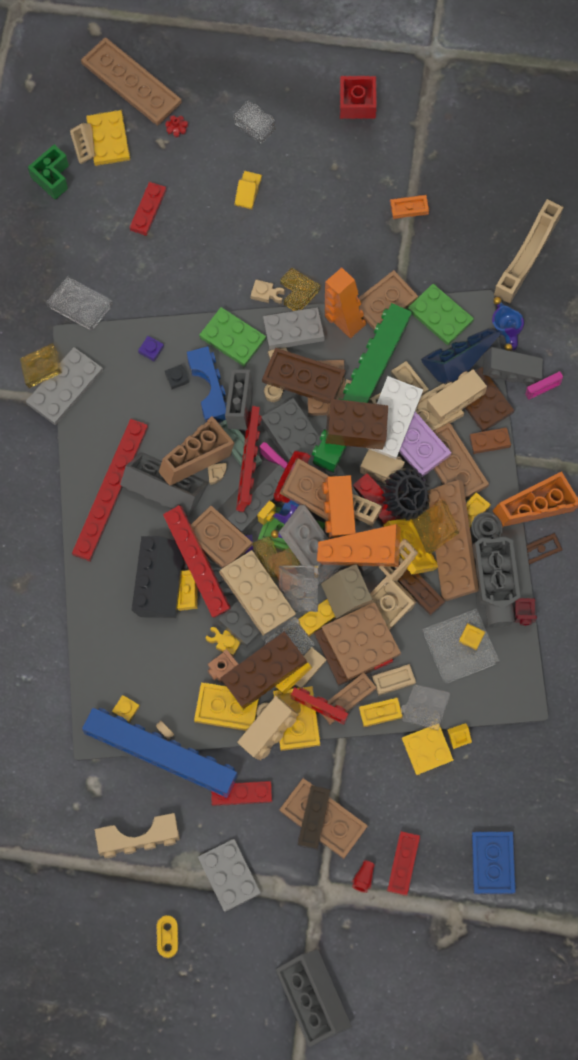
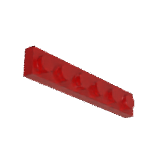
[236,406,262,512]
[163,505,231,618]

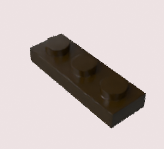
[297,785,331,850]

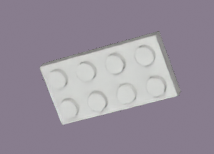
[367,376,423,459]

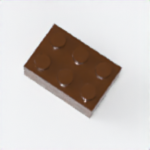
[325,399,388,450]

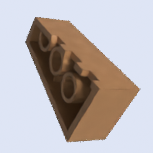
[159,416,234,486]

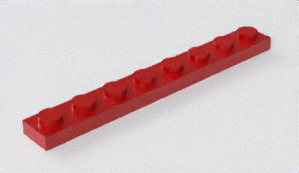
[72,419,148,562]

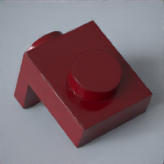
[514,598,537,626]

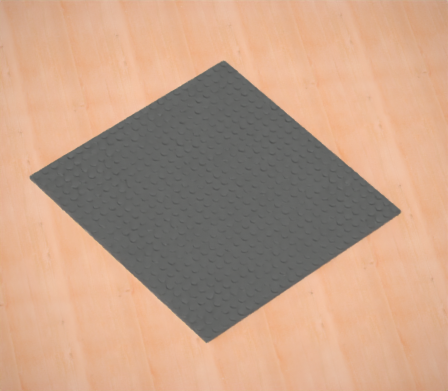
[53,290,548,761]

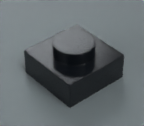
[165,364,189,389]

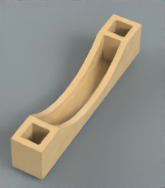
[494,199,563,303]

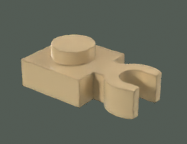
[251,280,285,303]

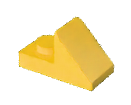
[235,171,262,209]

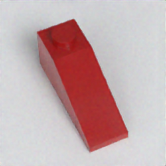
[353,473,399,526]

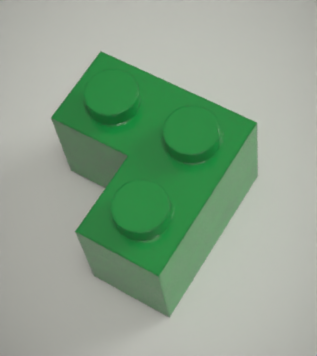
[28,144,69,200]

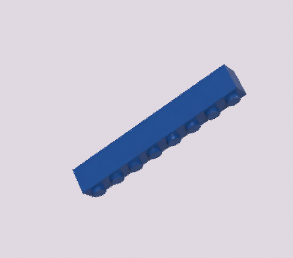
[82,708,238,798]

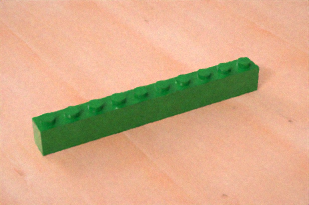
[312,303,412,473]

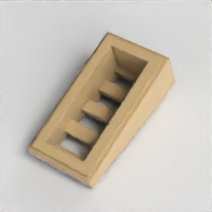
[70,123,95,164]
[352,494,382,527]
[379,539,418,582]

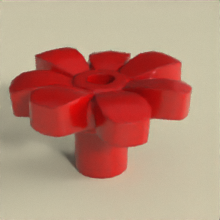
[165,116,188,137]

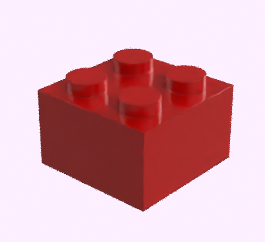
[340,76,376,119]

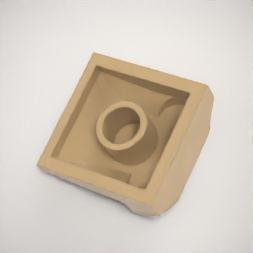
[370,576,416,630]

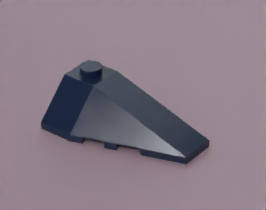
[421,329,501,384]

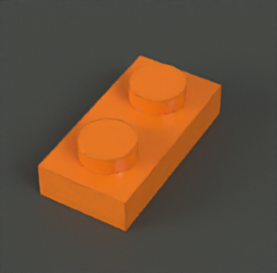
[390,195,429,219]

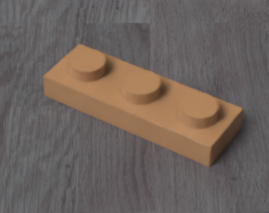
[321,673,377,725]

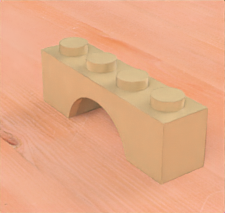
[95,813,180,858]

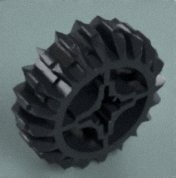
[381,468,431,520]

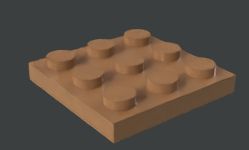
[322,602,401,680]

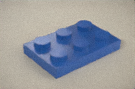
[472,832,515,894]

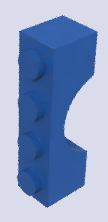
[187,346,227,423]

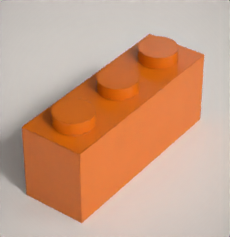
[322,475,356,538]

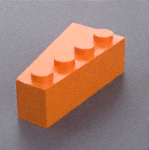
[325,268,366,339]
[492,471,578,527]
[317,524,401,567]

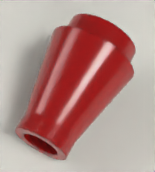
[352,861,375,893]

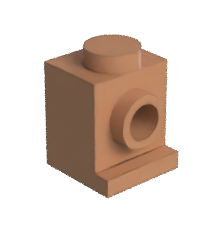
[207,649,238,683]

